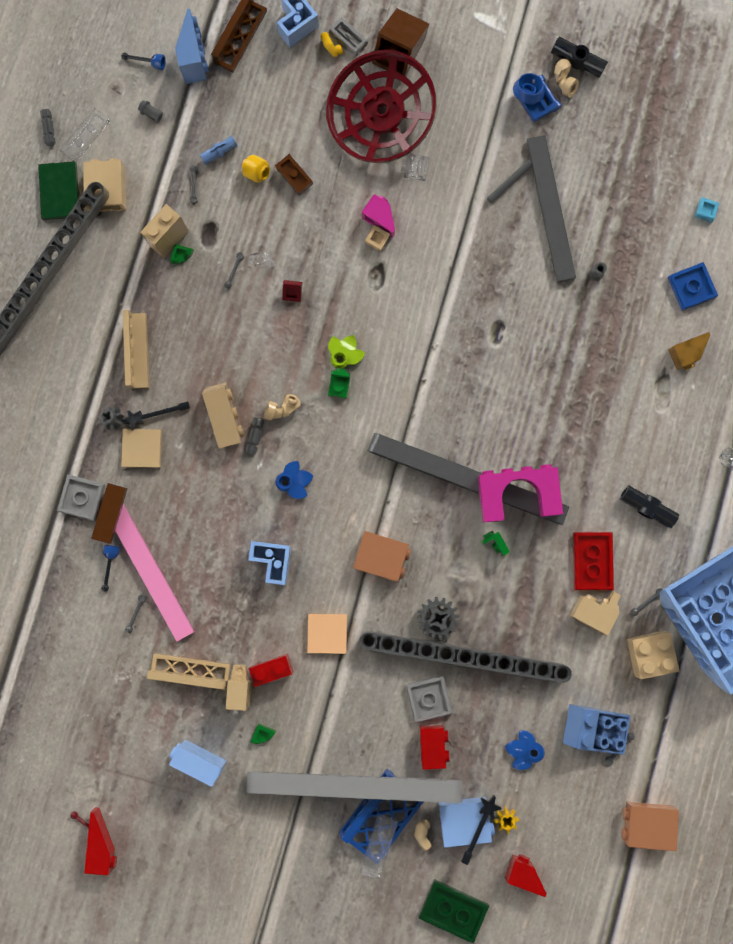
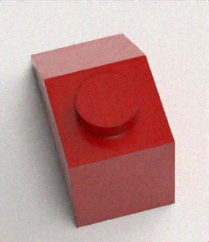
[505,854,547,897]

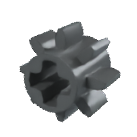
[100,407,125,431]

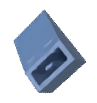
[175,9,209,84]
[563,704,631,755]

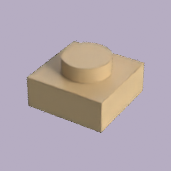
[365,225,390,252]

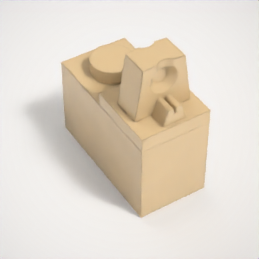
[569,591,621,636]
[226,664,252,711]

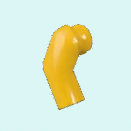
[320,32,343,57]

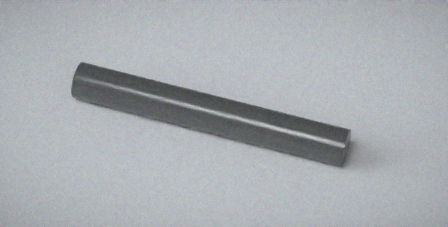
[487,160,532,203]

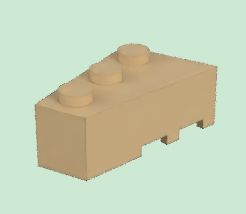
[202,382,244,448]

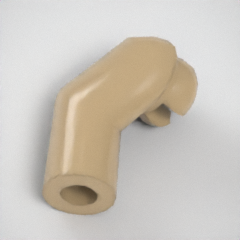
[414,819,432,851]

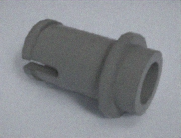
[138,100,163,123]
[589,262,607,281]

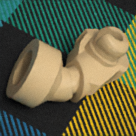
[554,59,579,98]
[263,394,300,421]

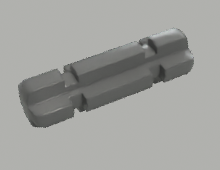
[40,109,56,146]
[245,418,264,455]

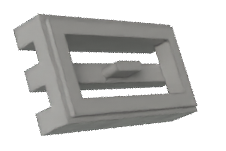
[329,17,368,57]

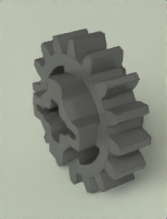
[417,597,460,640]

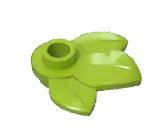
[328,335,365,369]

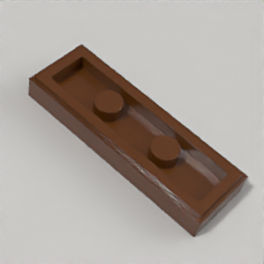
[91,483,128,544]

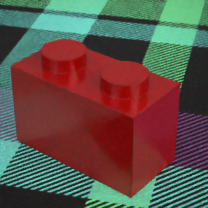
[248,653,294,687]
[420,725,450,770]

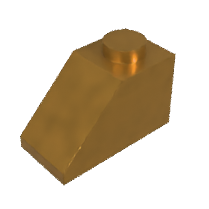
[668,332,710,371]

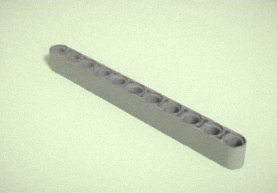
[247,771,462,803]

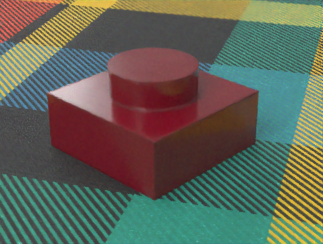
[282,280,303,302]

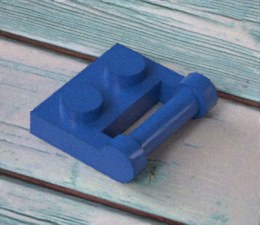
[519,75,562,123]

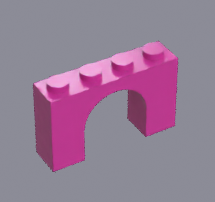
[477,464,563,523]

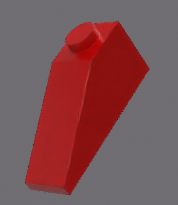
[84,807,117,876]

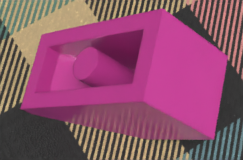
[362,194,395,238]

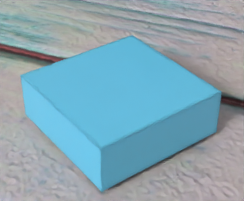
[694,197,720,222]

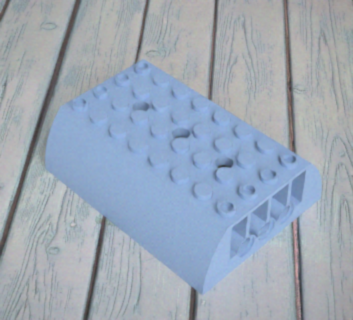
[660,546,733,694]

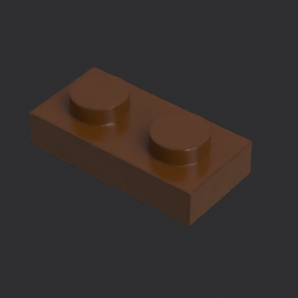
[275,154,313,195]

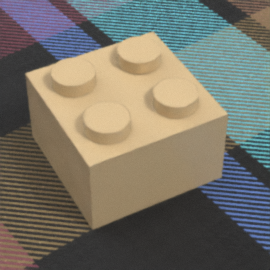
[626,631,680,679]

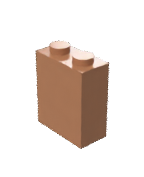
[353,531,411,582]
[621,801,679,851]

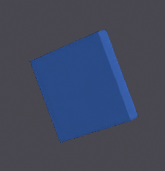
[667,262,718,311]

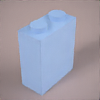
[169,739,227,787]
[438,797,495,847]

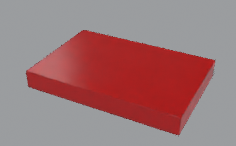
[573,532,614,590]

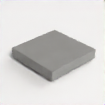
[57,474,106,521]
[406,675,453,723]

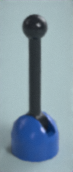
[121,52,166,70]
[101,545,120,592]

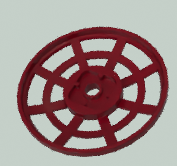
[326,50,437,163]

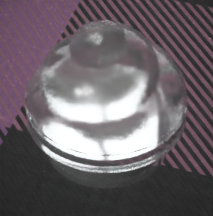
[719,447,733,467]

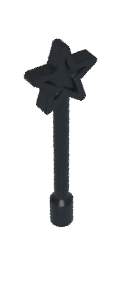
[122,401,190,430]
[461,795,502,865]

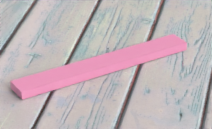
[115,503,195,641]

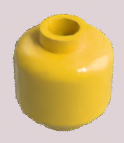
[242,155,270,183]

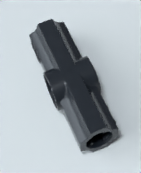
[551,36,608,78]
[619,485,679,529]

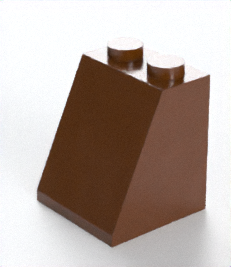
[372,8,430,76]

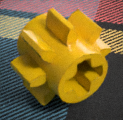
[494,806,520,834]

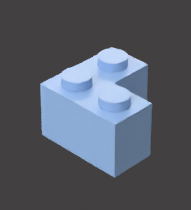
[277,0,319,48]
[248,541,292,585]

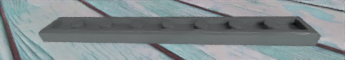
[526,135,576,283]

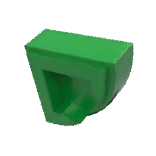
[170,244,194,264]
[250,723,276,744]

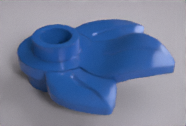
[275,461,313,499]
[505,730,545,770]

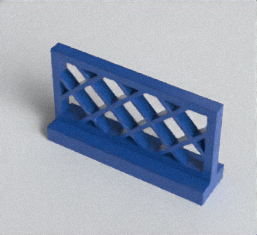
[339,769,424,864]

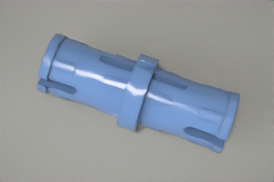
[200,136,238,165]

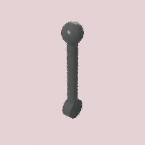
[189,165,197,204]
[224,252,244,289]
[631,588,662,616]
[125,595,147,633]
[605,733,635,766]

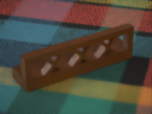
[211,0,267,73]

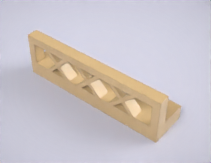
[123,310,149,389]
[147,653,231,690]

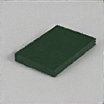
[38,161,79,220]
[419,879,489,944]

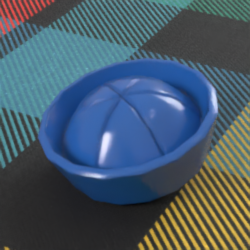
[513,73,545,104]

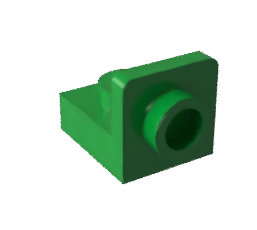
[328,368,351,399]
[481,530,510,556]

